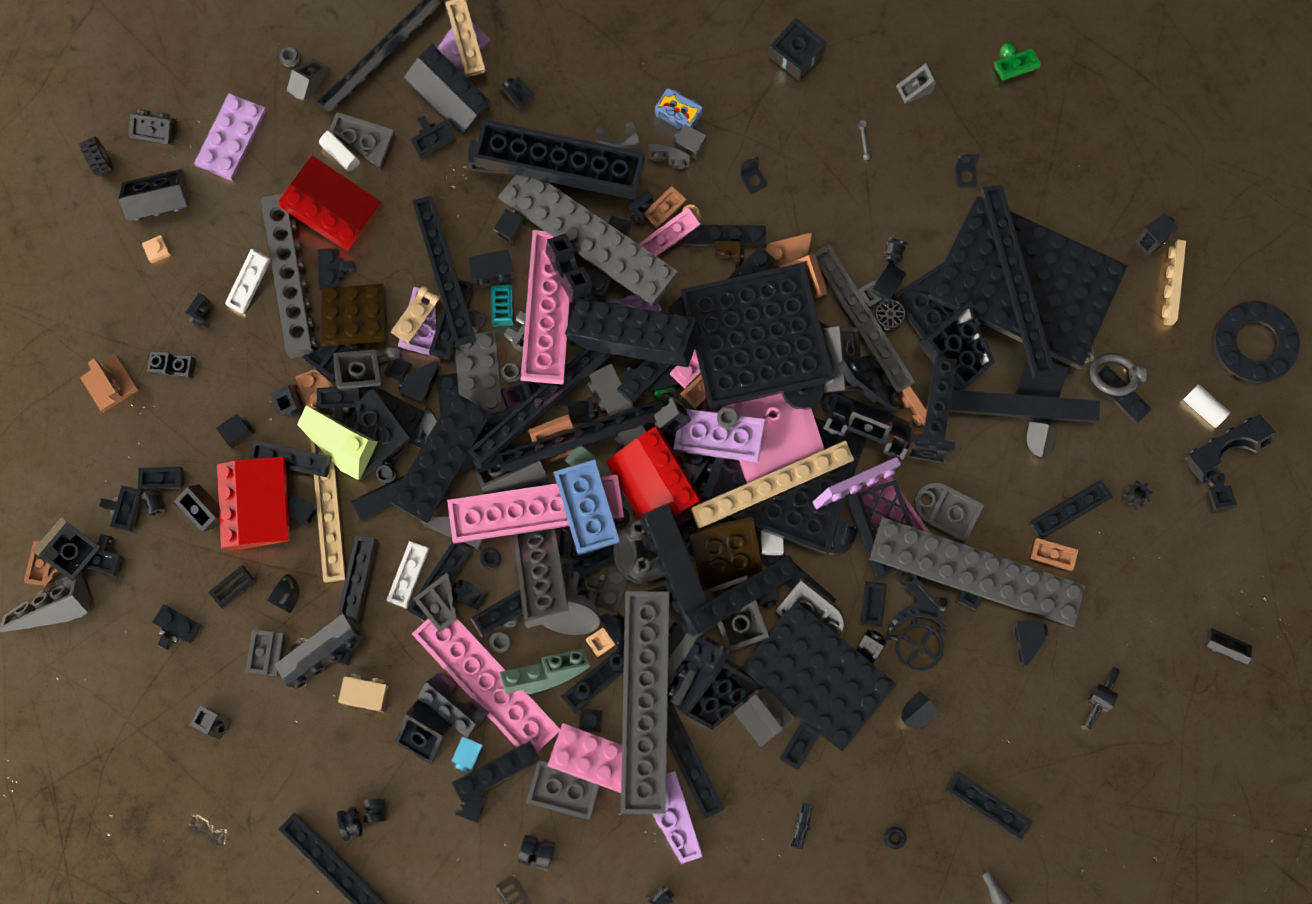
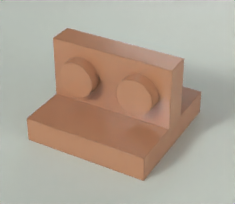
[780,254,828,299]
[80,355,139,413]
[528,415,573,466]

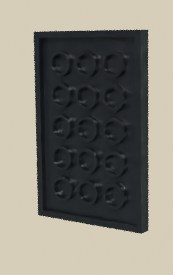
[740,600,897,752]

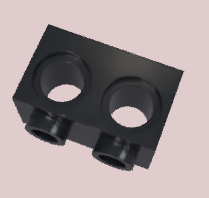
[1135,213,1178,256]

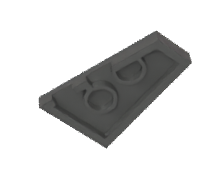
[330,112,395,169]

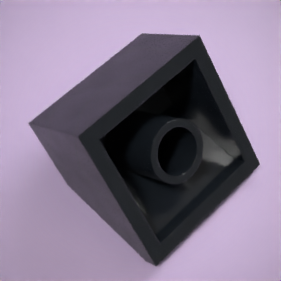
[33,517,100,580]
[394,699,453,765]

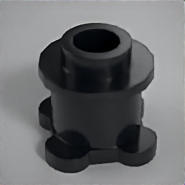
[883,237,908,264]
[646,885,674,904]

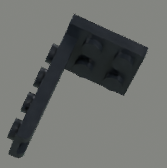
[905,356,957,464]

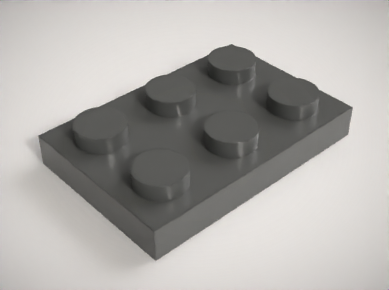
[526,761,599,820]

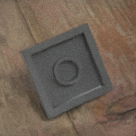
[734,688,795,747]

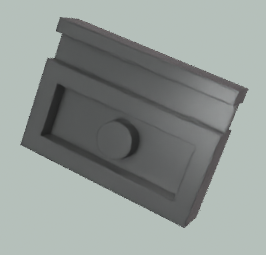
[246,629,285,677]

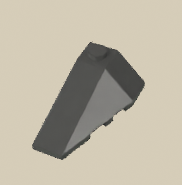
[0,571,91,632]

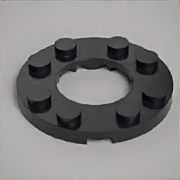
[1213,301,1300,384]

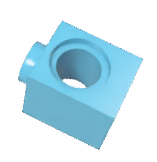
[452,737,484,772]

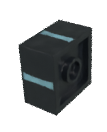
[769,18,827,80]

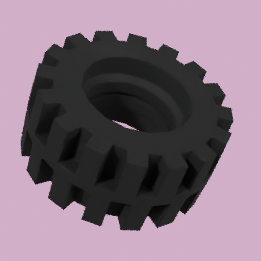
[80,136,113,176]

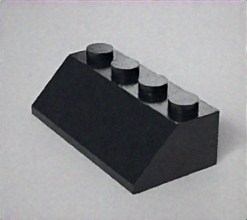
[404,44,491,135]

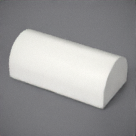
[319,131,360,172]
[1183,384,1231,428]

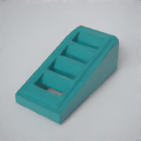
[491,285,514,327]

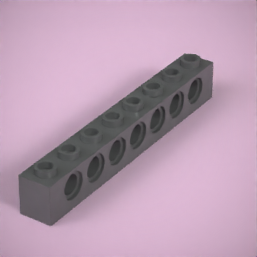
[261,193,317,358]

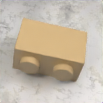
[338,674,390,712]

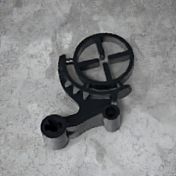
[885,570,950,671]

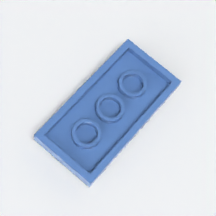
[554,460,620,555]

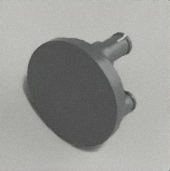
[613,521,665,585]
[542,571,601,635]

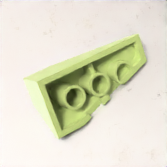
[297,406,378,480]

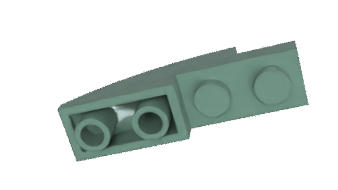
[500,649,590,695]

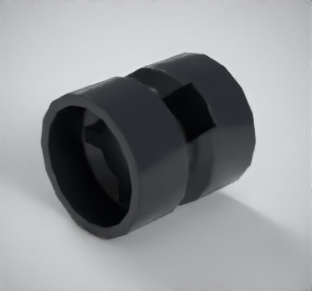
[518,834,555,871]

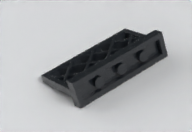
[847,480,913,578]

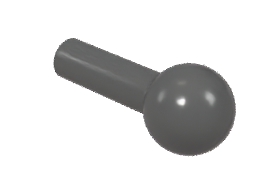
[377,346,401,365]

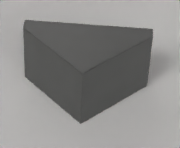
[896,63,937,103]

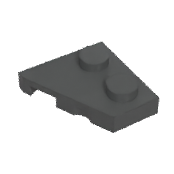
[413,573,457,633]

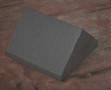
[333,350,381,389]

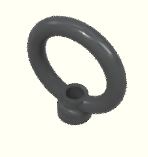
[1090,353,1147,396]

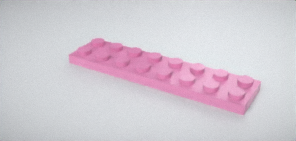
[521,230,569,384]
[448,474,624,543]
[412,618,560,753]

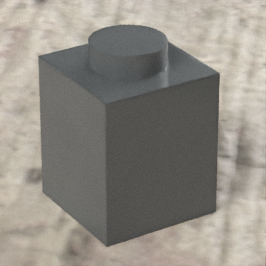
[673,125,706,159]

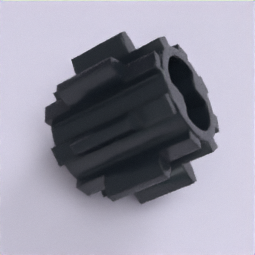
[1124,480,1153,508]

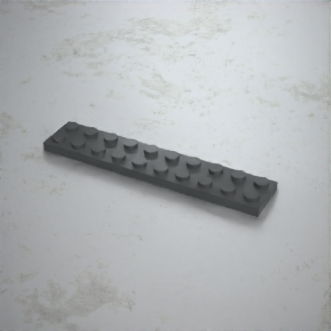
[498,175,679,307]
[870,517,1085,627]
[621,591,669,814]

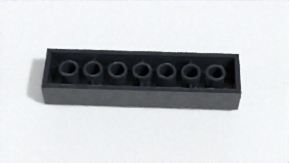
[473,119,645,200]

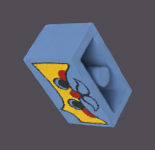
[655,88,702,130]

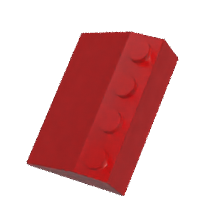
[278,155,381,252]
[606,427,703,533]
[217,457,290,551]

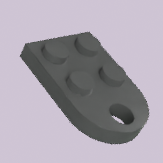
[914,483,984,543]
[776,578,845,636]

